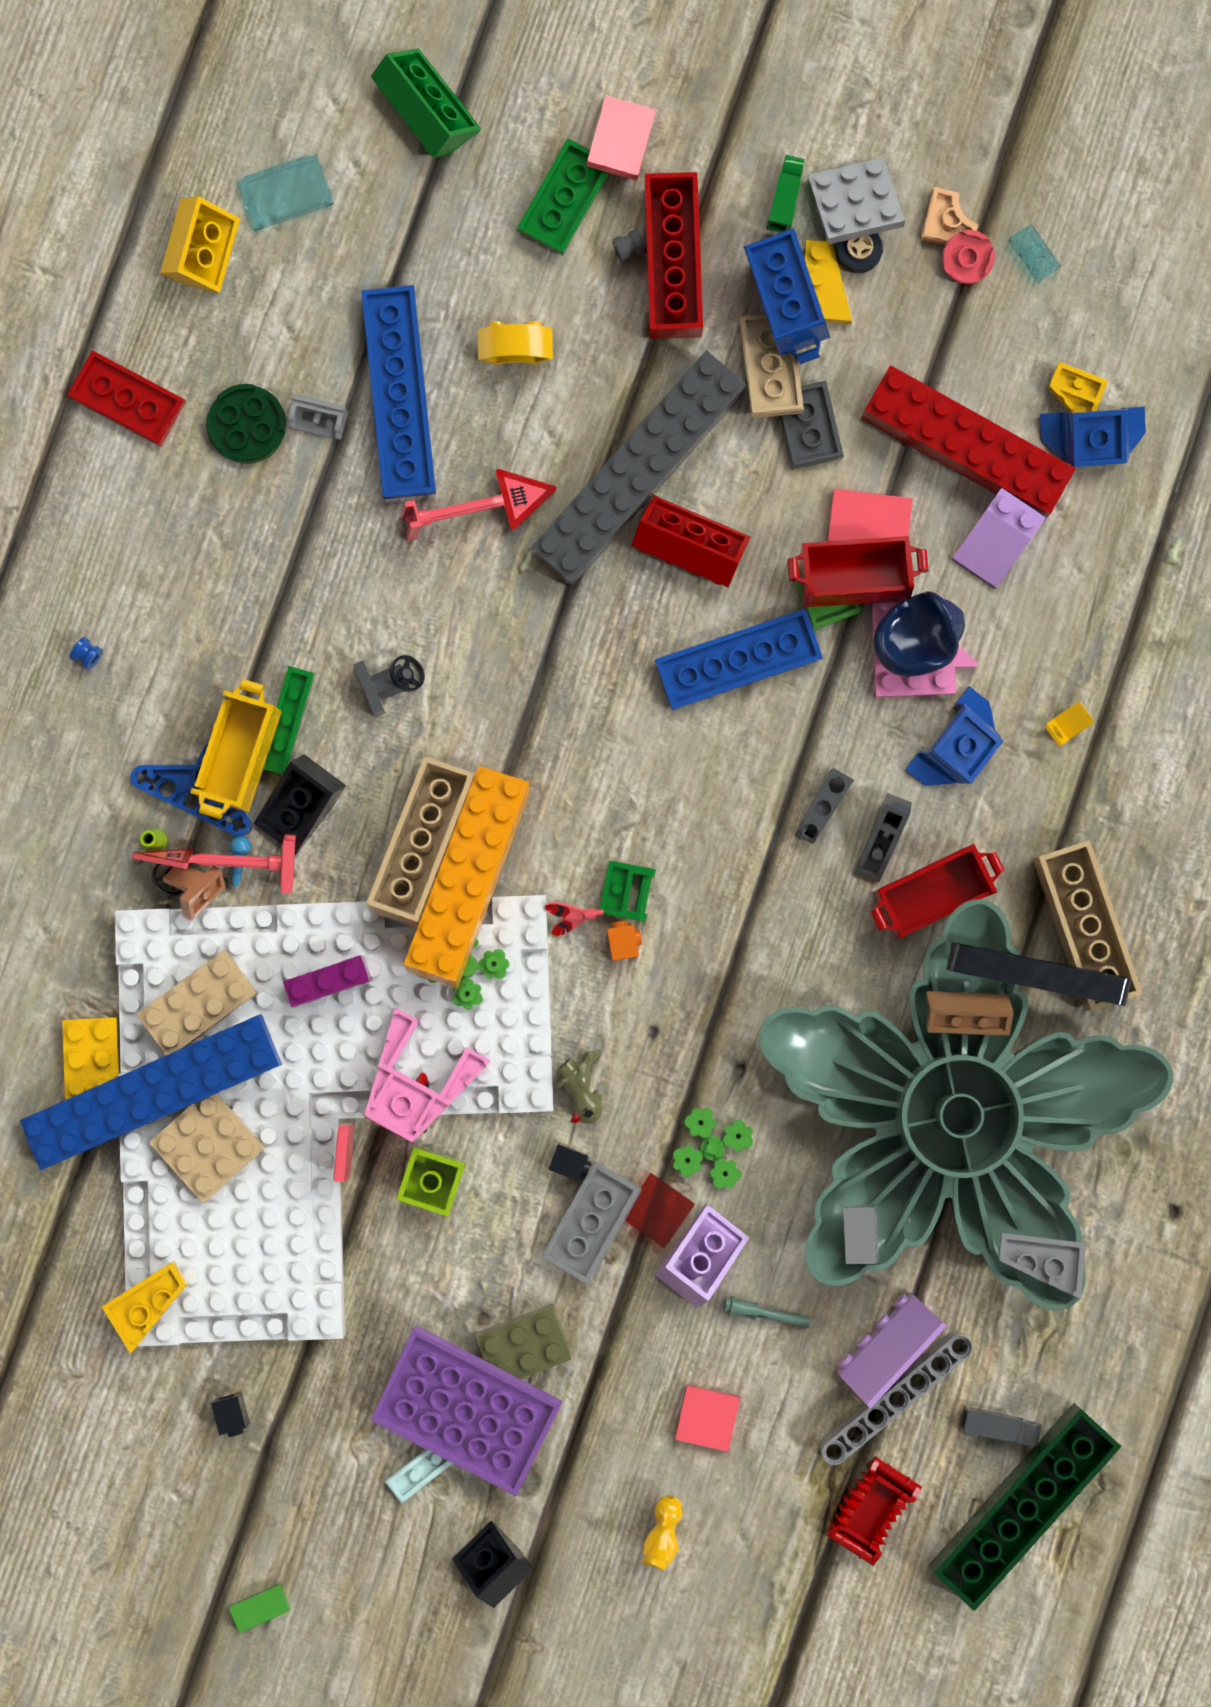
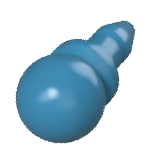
[230,836,251,888]

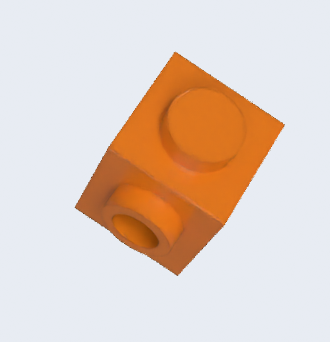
[607,920,642,961]

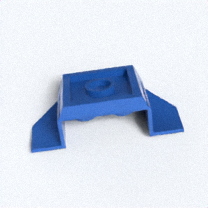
[1040,406,1146,467]
[905,686,1004,786]

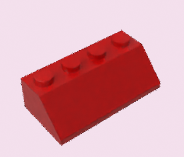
[631,495,751,588]

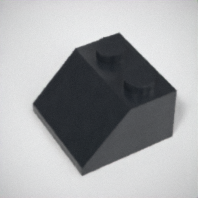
[452,1521,533,1608]

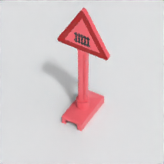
[401,469,557,541]
[132,835,296,894]

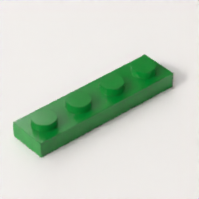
[263,666,315,775]

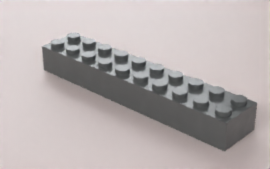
[531,350,747,588]

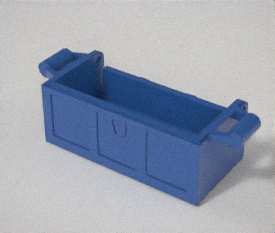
[744,228,831,365]

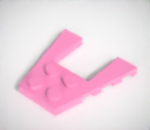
[364,1007,490,1143]

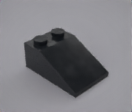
[254,754,346,855]

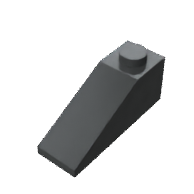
[855,793,912,882]

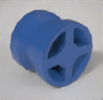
[69,637,103,671]

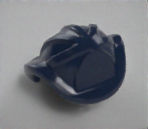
[873,591,965,677]

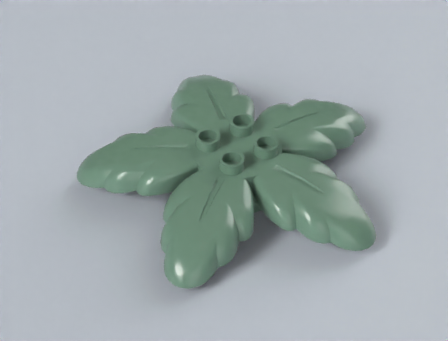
[759,899,1173,1311]

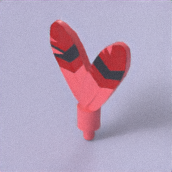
[545,902,604,936]

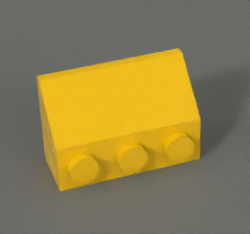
[160,196,240,293]

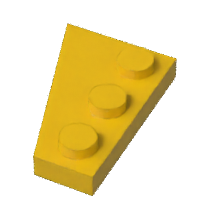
[804,240,852,324]

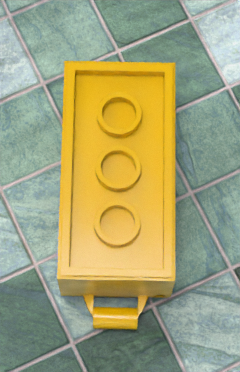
[190,679,282,819]

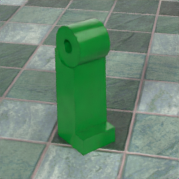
[766,155,805,233]

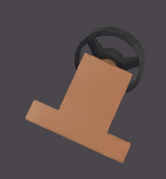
[151,864,225,921]

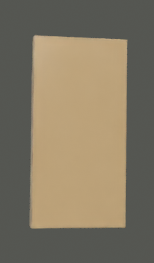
[739,314,804,418]

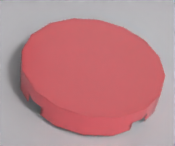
[942,230,995,284]

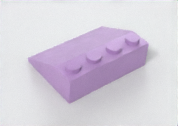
[837,1292,947,1409]

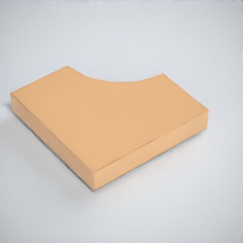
[920,187,978,246]

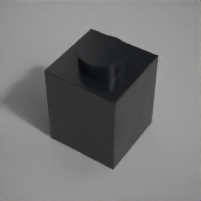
[548,1143,591,1182]
[211,1391,250,1437]

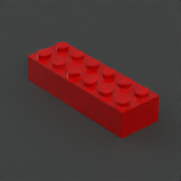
[644,172,703,339]

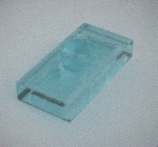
[1008,223,1061,283]

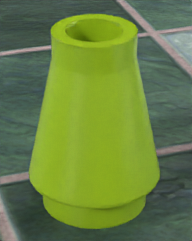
[140,828,167,851]

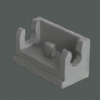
[288,394,348,441]
[843,1205,879,1264]

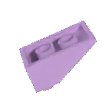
[952,488,1046,589]
[654,1204,749,1308]

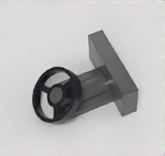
[353,655,425,717]

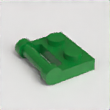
[599,860,656,922]

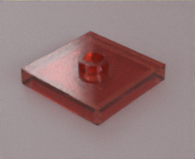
[625,1172,695,1249]

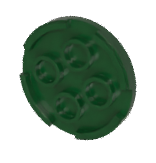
[206,384,287,464]

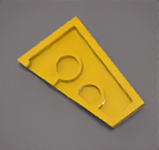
[102,1261,188,1354]

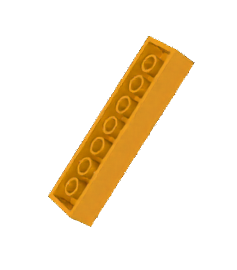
[403,766,531,989]

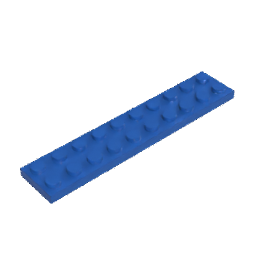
[20,1014,283,1170]

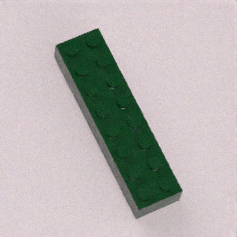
[929,1403,1122,1611]

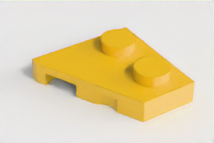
[1048,361,1108,413]

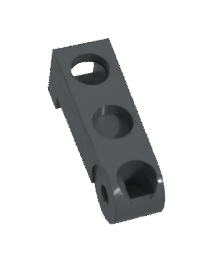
[795,768,854,844]
[959,1405,1041,1446]

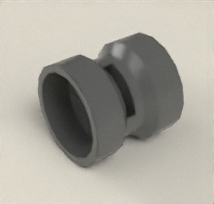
[612,229,646,264]

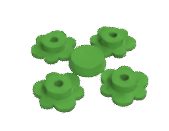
[427,933,510,1010]
[673,1108,753,1189]

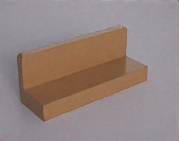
[926,991,1013,1036]

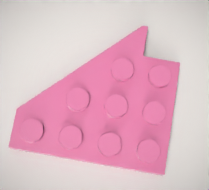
[871,601,977,698]

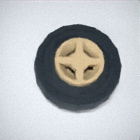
[836,233,883,273]

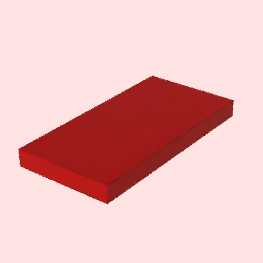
[67,350,186,447]

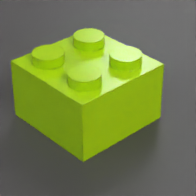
[396,1146,467,1217]

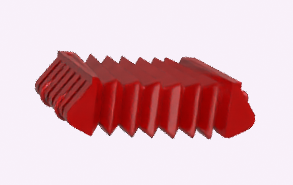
[826,1456,922,1566]

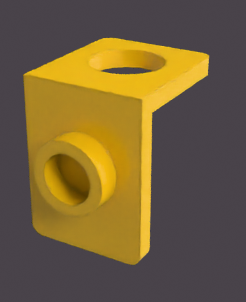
[1044,701,1094,747]

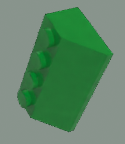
[370,48,481,158]

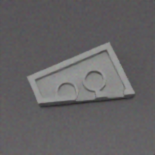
[998,1233,1086,1299]

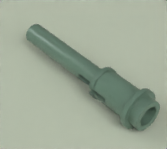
[723,1296,810,1328]

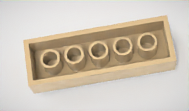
[366,756,475,928]
[1033,840,1143,1011]

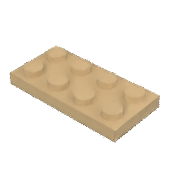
[136,950,258,1055]

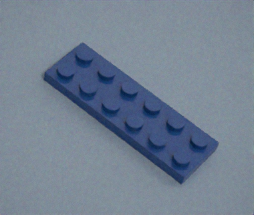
[655,608,823,711]

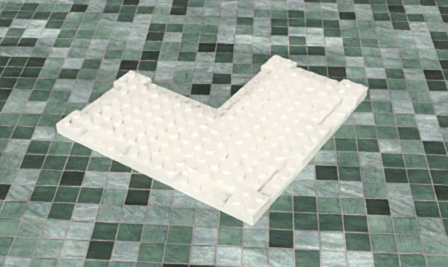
[115,895,554,1347]

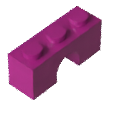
[283,955,372,1007]

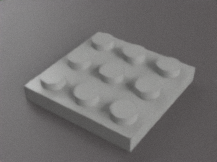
[807,157,905,245]

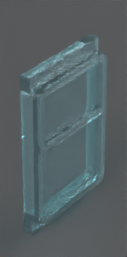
[237,154,334,231]

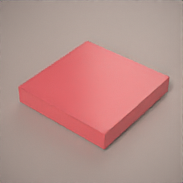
[333,1122,355,1182]
[675,1384,740,1452]

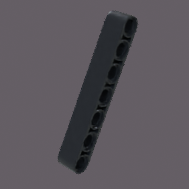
[946,942,1132,1006]

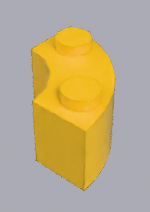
[478,321,553,365]

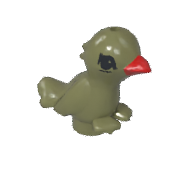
[553,1050,602,1124]

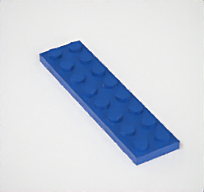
[361,285,436,500]

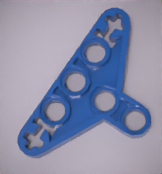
[130,742,252,836]

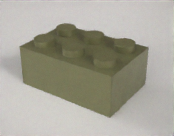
[475,1303,572,1379]

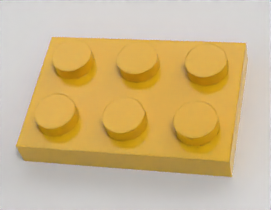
[62,1017,120,1100]

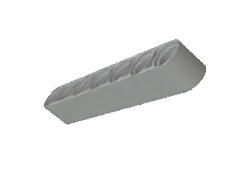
[819,1331,973,1465]

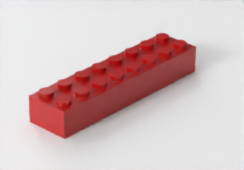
[861,365,1076,521]

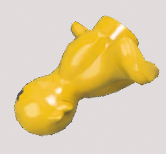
[642,1495,683,1570]

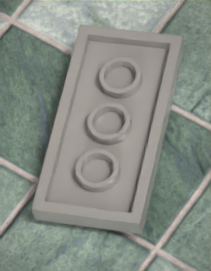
[542,1162,642,1284]

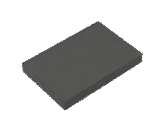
[779,381,844,470]

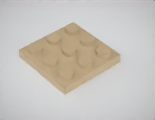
[149,1093,266,1204]

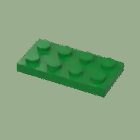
[517,138,609,256]

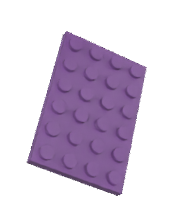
[371,1325,563,1496]

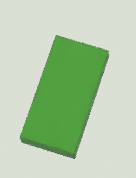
[229,1583,291,1633]

